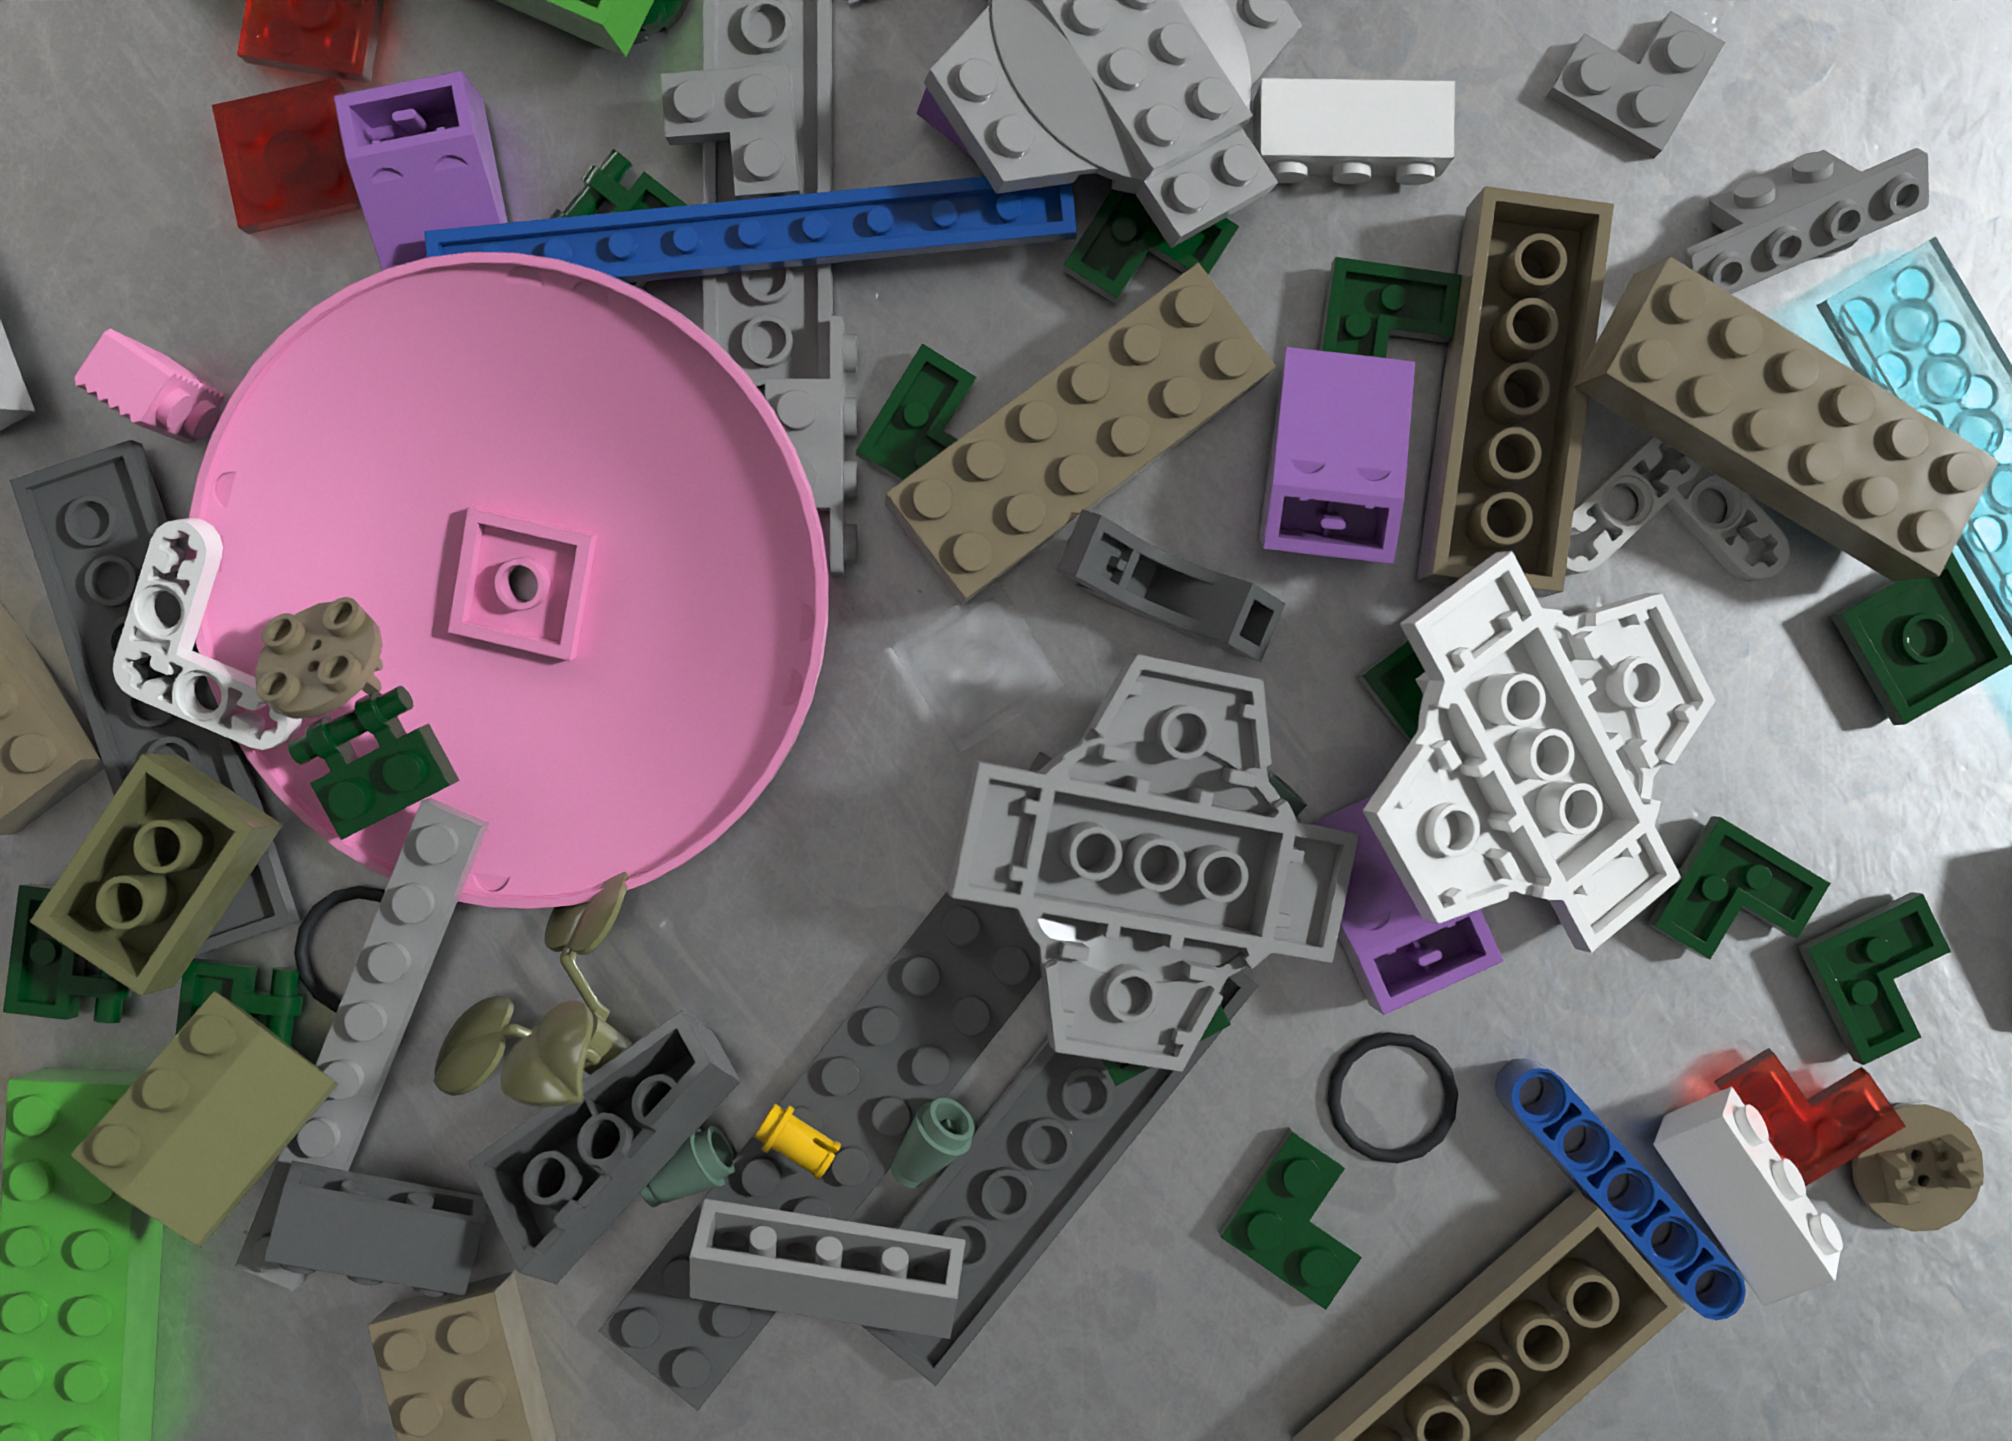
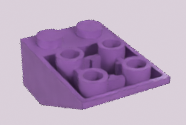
[334,70,508,271]
[1259,347,1415,564]
[1309,795,1504,1015]

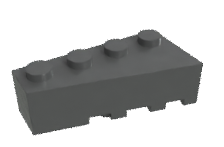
[468,1010,741,1285]

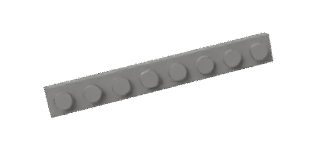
[235,798,489,1292]

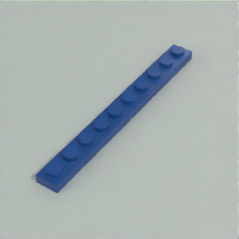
[424,176,1077,283]

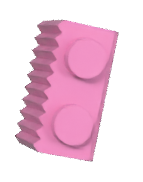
[74,328,225,444]

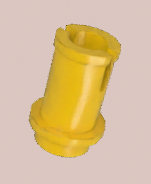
[753,1103,841,1180]

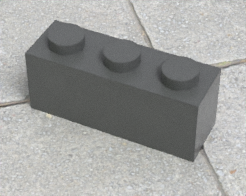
[264,1160,487,1297]

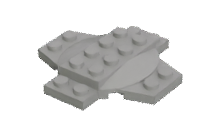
[924,0,1302,248]
[947,653,1359,1072]

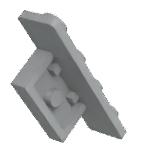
[1685,148,1929,294]
[765,316,858,578]

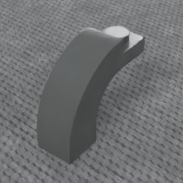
[1057,509,1286,662]

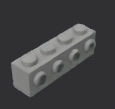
[690,1199,966,1339]

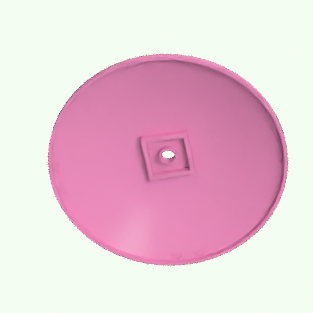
[186,252,828,909]

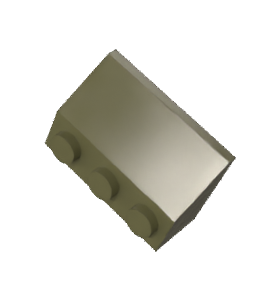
[70,991,338,1248]

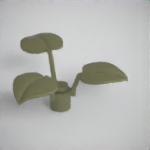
[433,872,633,1107]

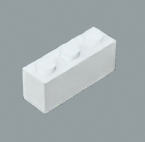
[1253,78,1455,185]
[1653,1086,1843,1306]

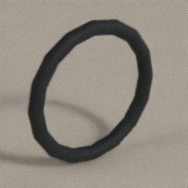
[294,886,385,1013]
[1327,1032,1459,1164]

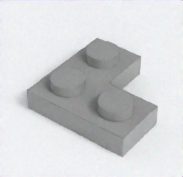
[1546,11,1725,158]
[660,63,801,200]

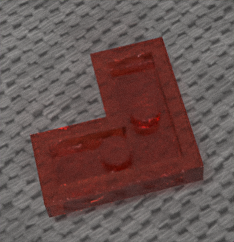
[1714,1048,1906,1186]

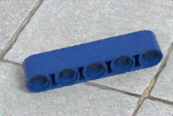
[1495,1058,1746,1320]

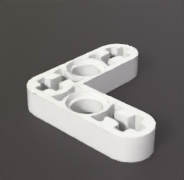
[1566,436,1790,582]
[113,518,302,750]

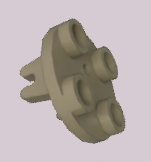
[255,597,383,719]
[1851,1103,1984,1232]

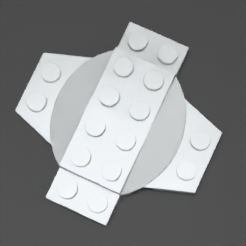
[1363,551,1716,953]

